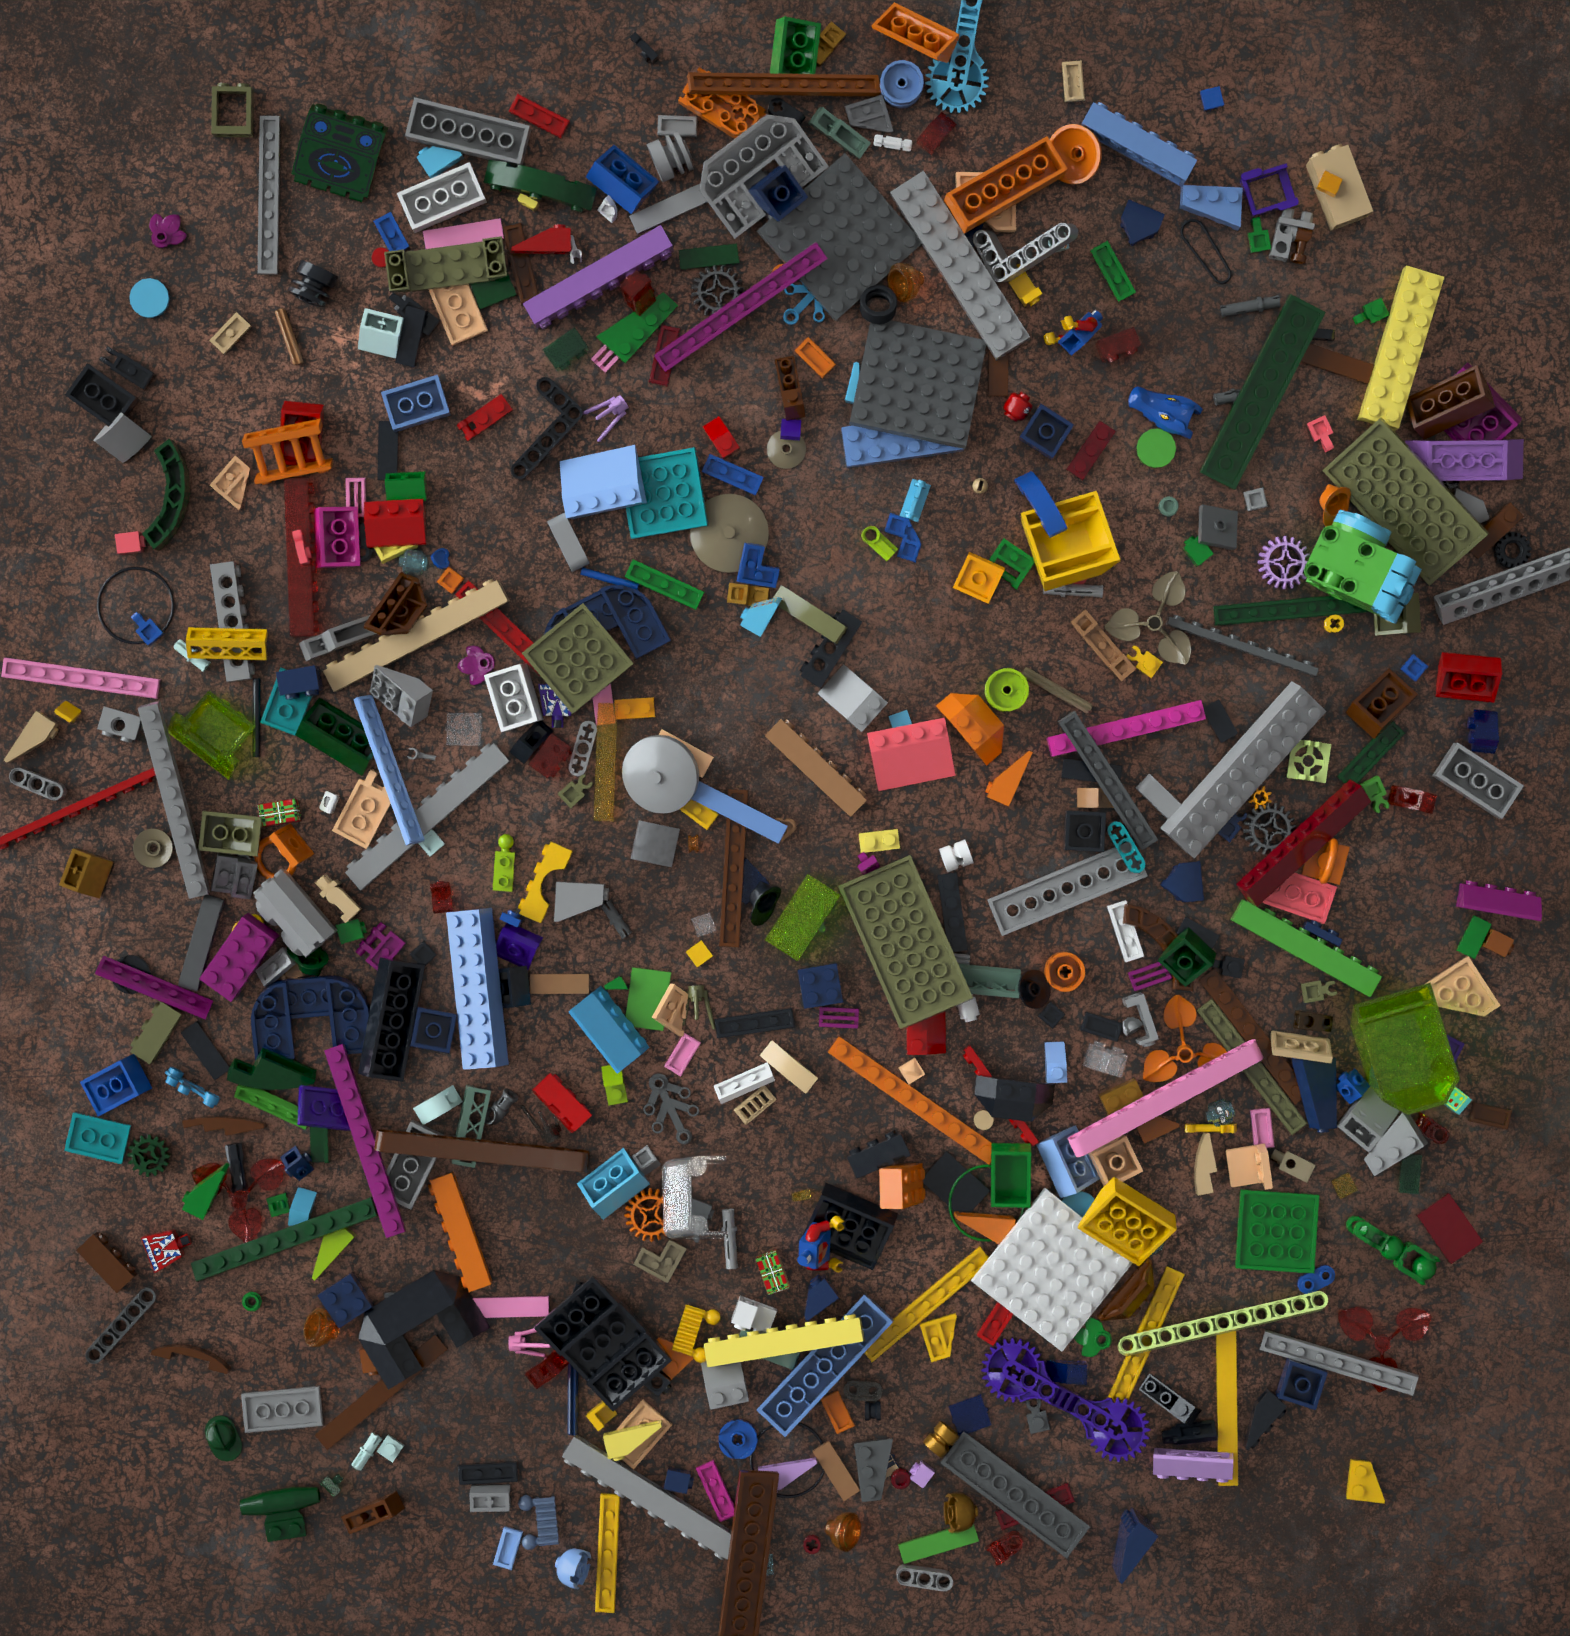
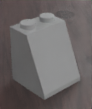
[554,881,609,922]

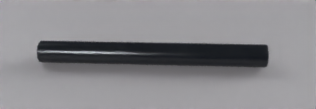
[252,678,261,757]

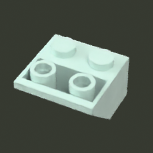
[358,308,404,359]

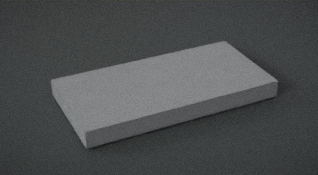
[241,1386,324,1433]

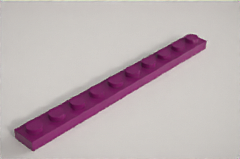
[654,242,828,372]
[324,1044,406,1238]

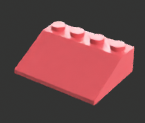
[867,718,955,791]

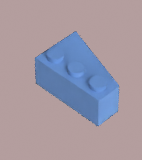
[1180,185,1243,231]

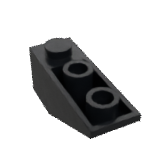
[1138,1373,1202,1426]
[1243,1388,1287,1450]

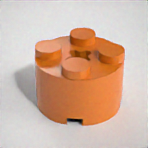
[1044,951,1085,992]

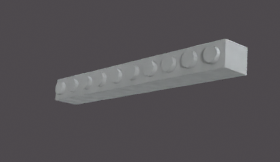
[138,701,210,899]
[345,743,510,890]
[562,1435,732,1560]

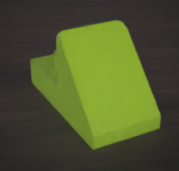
[601,1065,628,1106]

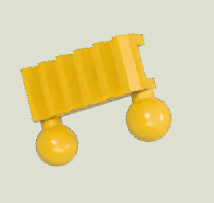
[671,1304,721,1363]

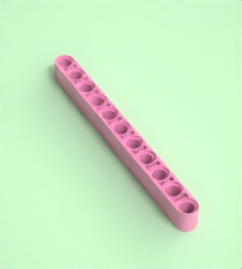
[1068,1039,1264,1157]

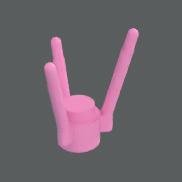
[509,1328,551,1357]

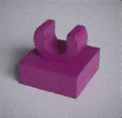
[857,852,881,875]

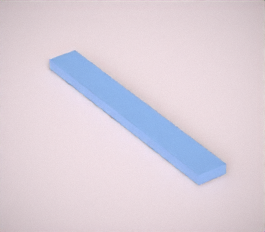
[353,695,425,845]

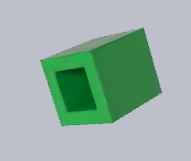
[1182,535,1214,567]
[336,918,368,944]

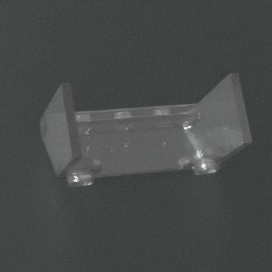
[662,1156,728,1239]

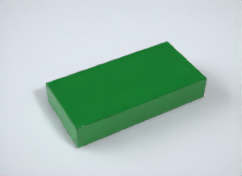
[1456,915,1492,959]

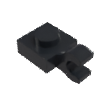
[1211,955,1245,979]

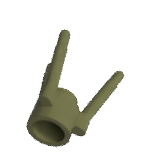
[682,985,716,1030]

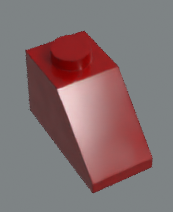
[702,416,740,460]

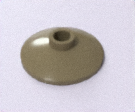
[767,430,806,469]
[133,829,173,868]

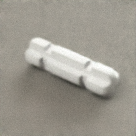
[874,134,912,152]

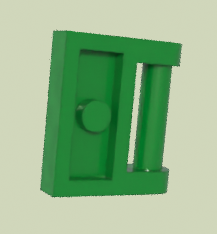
[989,538,1035,589]

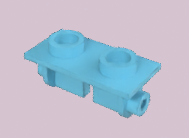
[900,479,931,522]

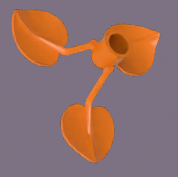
[1143,995,1227,1082]

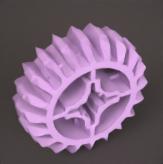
[1257,536,1310,589]

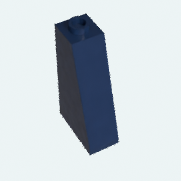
[1292,1057,1337,1133]

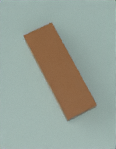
[530,974,589,994]
[812,1440,860,1501]

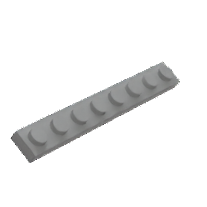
[258,116,281,275]
[1260,1329,1419,1396]

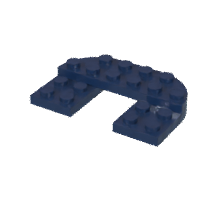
[544,585,671,659]
[251,975,370,1061]

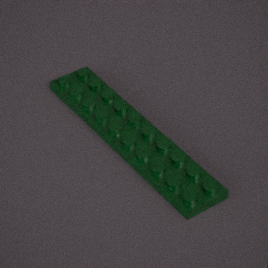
[1199,294,1326,490]

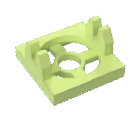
[1286,740,1331,783]

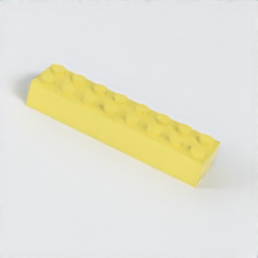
[1357,266,1444,431]

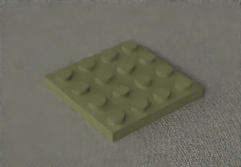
[522,603,634,715]

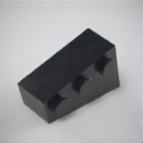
[847,1130,911,1179]

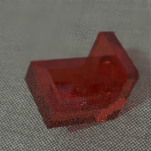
[430,881,453,914]

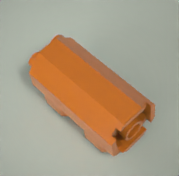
[678,67,766,139]

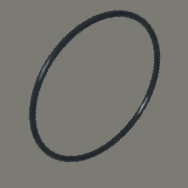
[97,567,174,644]
[750,1423,825,1498]

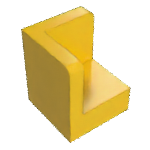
[586,1401,617,1431]

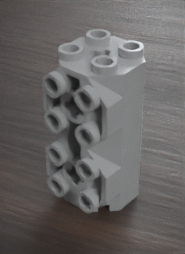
[253,868,338,957]

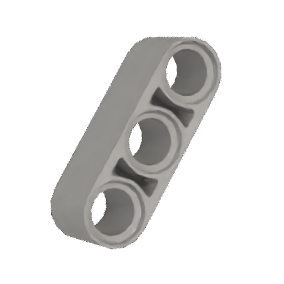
[547,512,590,572]
[9,768,67,800]
[1136,774,1182,820]
[896,1564,953,1591]

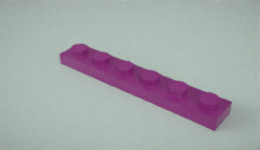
[95,956,213,1019]

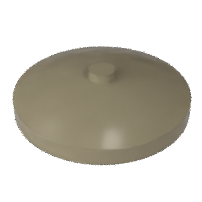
[690,494,769,573]

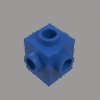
[1336,1068,1370,1104]

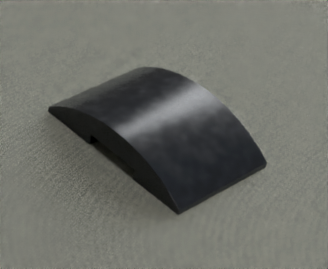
[534,1276,672,1411]

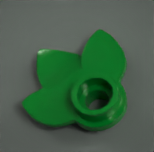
[1074,1317,1112,1357]

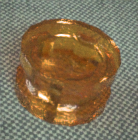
[688,835,699,852]

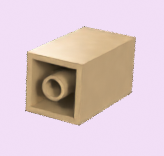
[1306,144,1373,231]

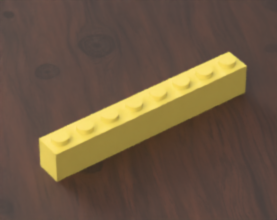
[704,1314,865,1367]

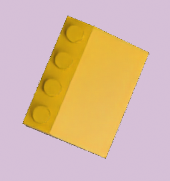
[1077,1177,1177,1266]

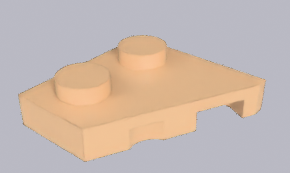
[210,455,250,510]
[652,983,688,1037]

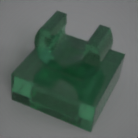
[320,1474,343,1497]

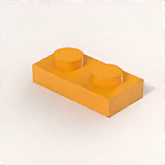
[614,697,655,720]

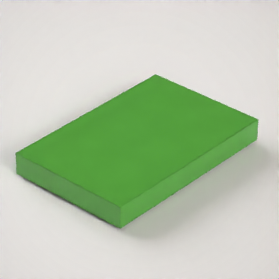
[626,967,671,1031]

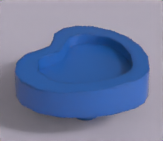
[431,548,449,569]

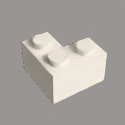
[731,1295,777,1334]

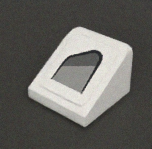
[319,791,340,814]

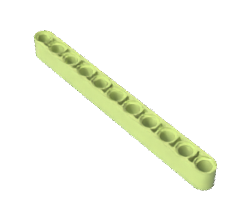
[1118,1291,1328,1356]

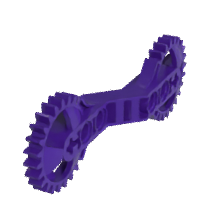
[981,1338,1151,1462]

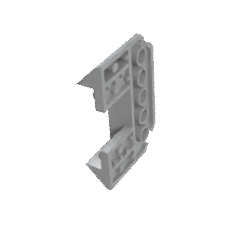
[699,114,829,239]

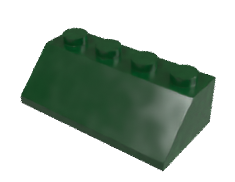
[295,697,375,776]

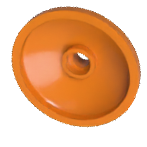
[1050,124,1102,184]

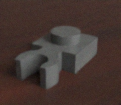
[1026,1399,1050,1434]

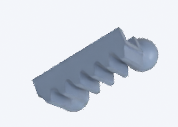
[518,1495,559,1550]

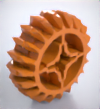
[624,1188,678,1242]

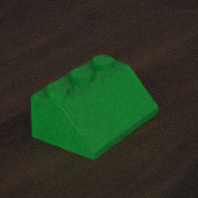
[770,16,821,74]

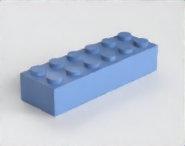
[1081,102,1197,187]
[841,426,964,468]

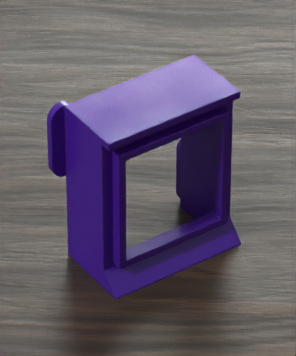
[1240,163,1299,218]

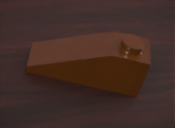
[1470,502,1524,559]
[341,1491,405,1534]

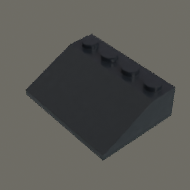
[802,1183,898,1270]

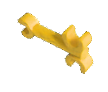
[1185,1123,1237,1133]

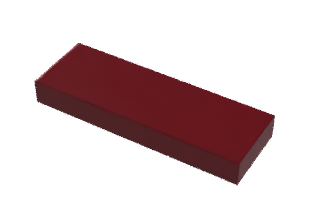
[649,324,681,387]

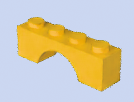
[518,841,573,923]

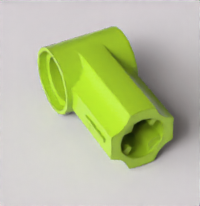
[861,526,898,562]

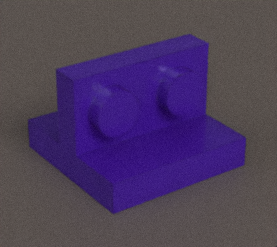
[496,923,543,970]

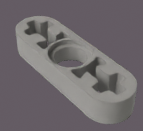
[569,721,598,776]

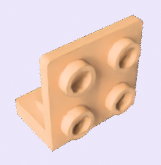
[1226,1144,1273,1190]

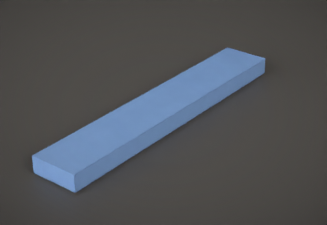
[692,781,788,844]

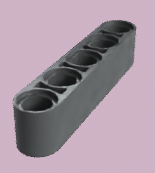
[178,894,225,992]
[85,1285,159,1364]

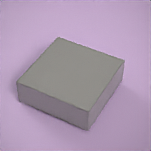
[1243,488,1268,511]

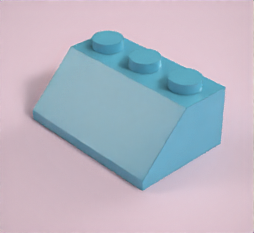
[577,1148,650,1220]

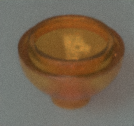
[888,263,924,302]
[303,1308,339,1347]
[825,1512,861,1552]

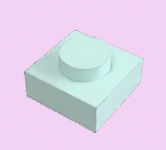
[418,829,445,857]
[376,1434,404,1463]

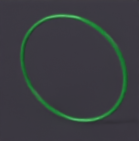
[948,1164,1025,1242]

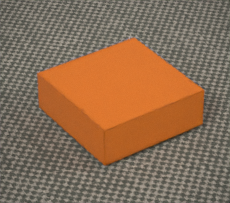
[437,566,464,594]

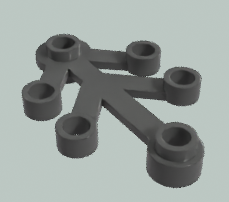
[643,1073,699,1144]

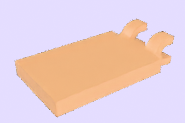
[332,769,391,849]

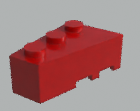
[532,1073,592,1133]

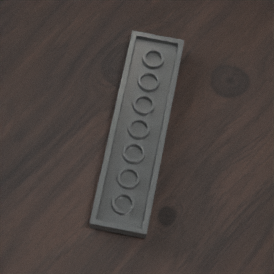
[940,1431,1090,1558]

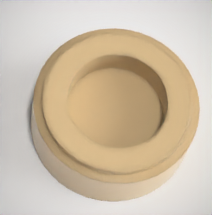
[974,1110,994,1130]

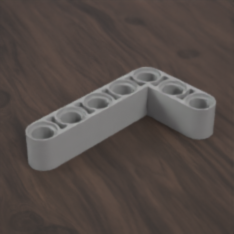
[973,223,1078,282]

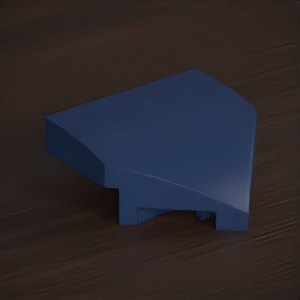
[1120,200,1165,246]
[1160,861,1204,902]

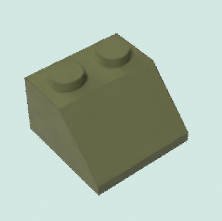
[1374,593,1421,636]

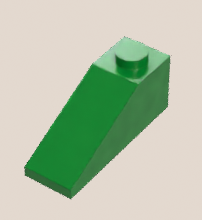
[182,1163,230,1220]

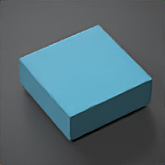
[888,710,912,728]

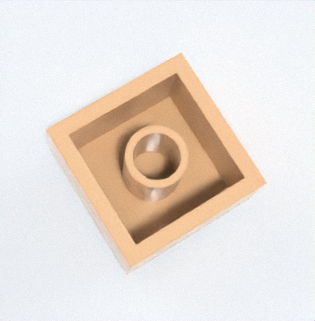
[1088,1134,1143,1186]

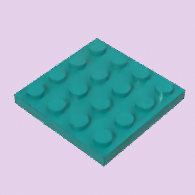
[626,447,709,539]

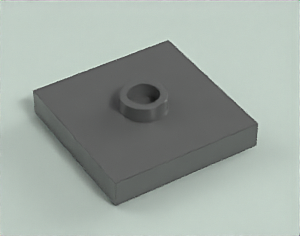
[1198,504,1238,550]

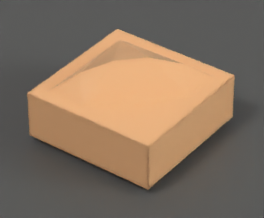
[898,1057,925,1084]

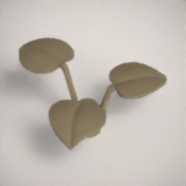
[1105,571,1191,665]

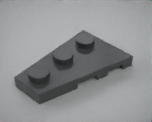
[854,1438,893,1502]

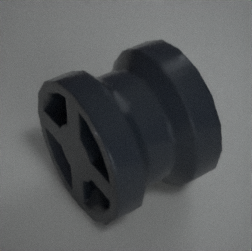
[865,1401,881,1421]

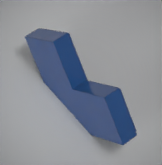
[884,513,921,563]

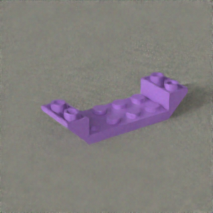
[1405,439,1524,481]

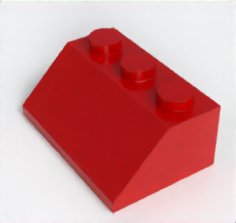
[364,499,426,548]
[1435,652,1502,703]
[906,1011,946,1055]

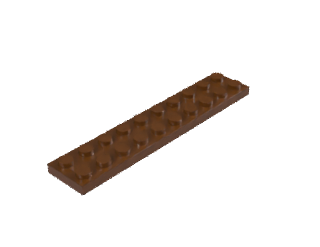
[718,1470,779,1636]

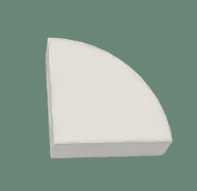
[597,195,617,223]

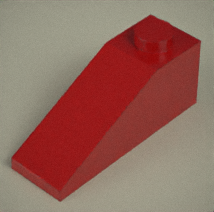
[510,224,571,255]

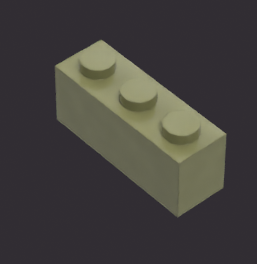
[130,1002,184,1064]

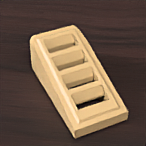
[734,1085,777,1125]

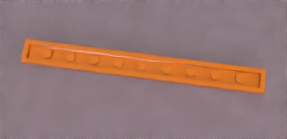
[828,1036,992,1165]

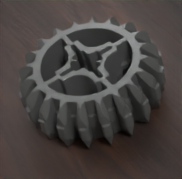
[691,265,744,316]
[1243,802,1297,855]

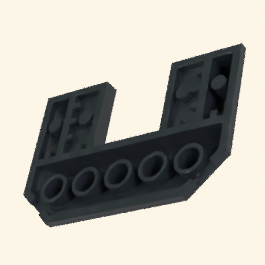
[358,1270,490,1390]

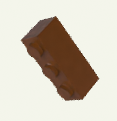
[76,1232,137,1293]

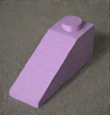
[758,1457,817,1493]

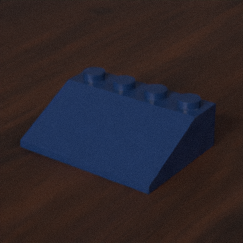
[1112,1507,1159,1584]

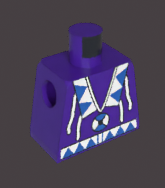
[539,684,572,728]

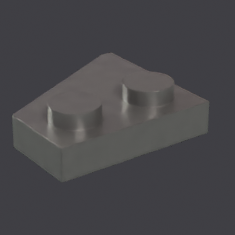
[845,95,893,133]

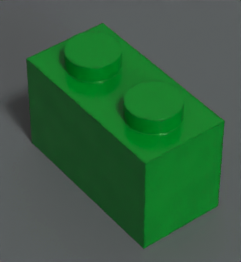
[385,471,427,501]

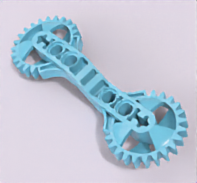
[925,0,989,113]

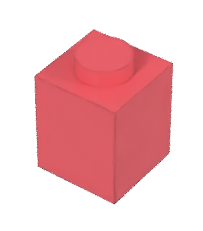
[115,531,146,555]

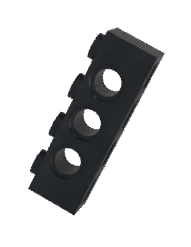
[799,610,863,689]

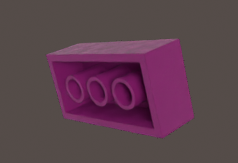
[199,913,280,1002]

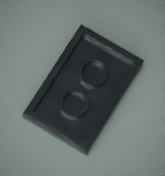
[923,1151,990,1213]

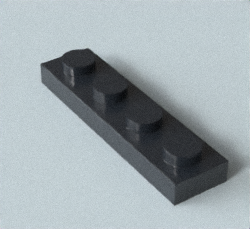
[937,872,968,952]

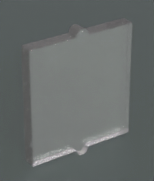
[445,713,483,746]

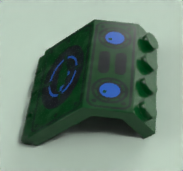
[291,104,389,202]

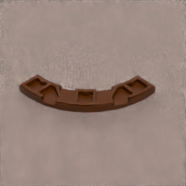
[1123,904,1194,991]

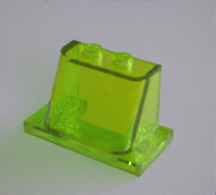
[168,691,256,780]

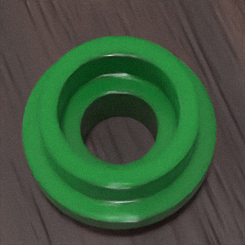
[242,1292,262,1312]

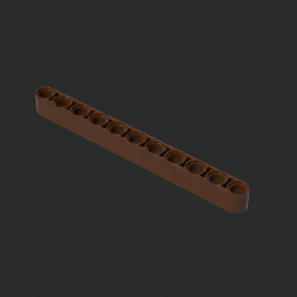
[374,1129,590,1172]

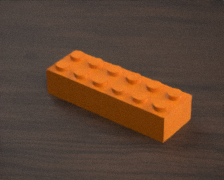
[944,136,1068,234]

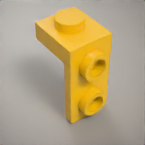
[1004,264,1042,307]

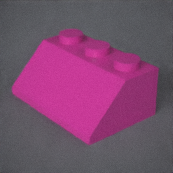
[314,507,360,568]

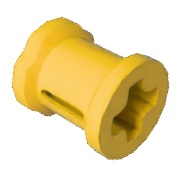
[1324,615,1344,633]

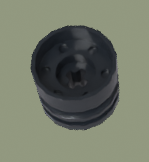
[287,260,339,308]

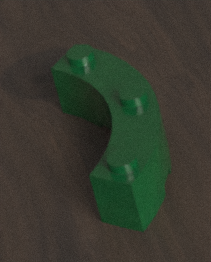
[483,160,597,213]
[142,439,190,551]

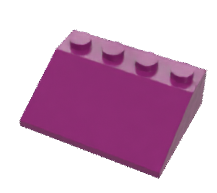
[1444,362,1522,441]

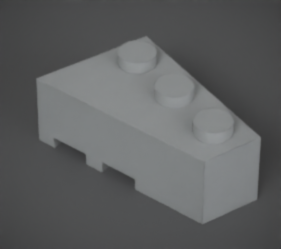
[1364,1110,1428,1176]

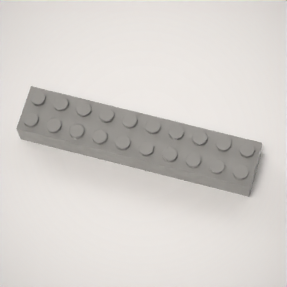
[890,170,1030,361]
[1160,681,1326,858]

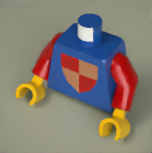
[1043,311,1103,356]
[797,1216,845,1273]

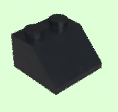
[498,966,531,1008]

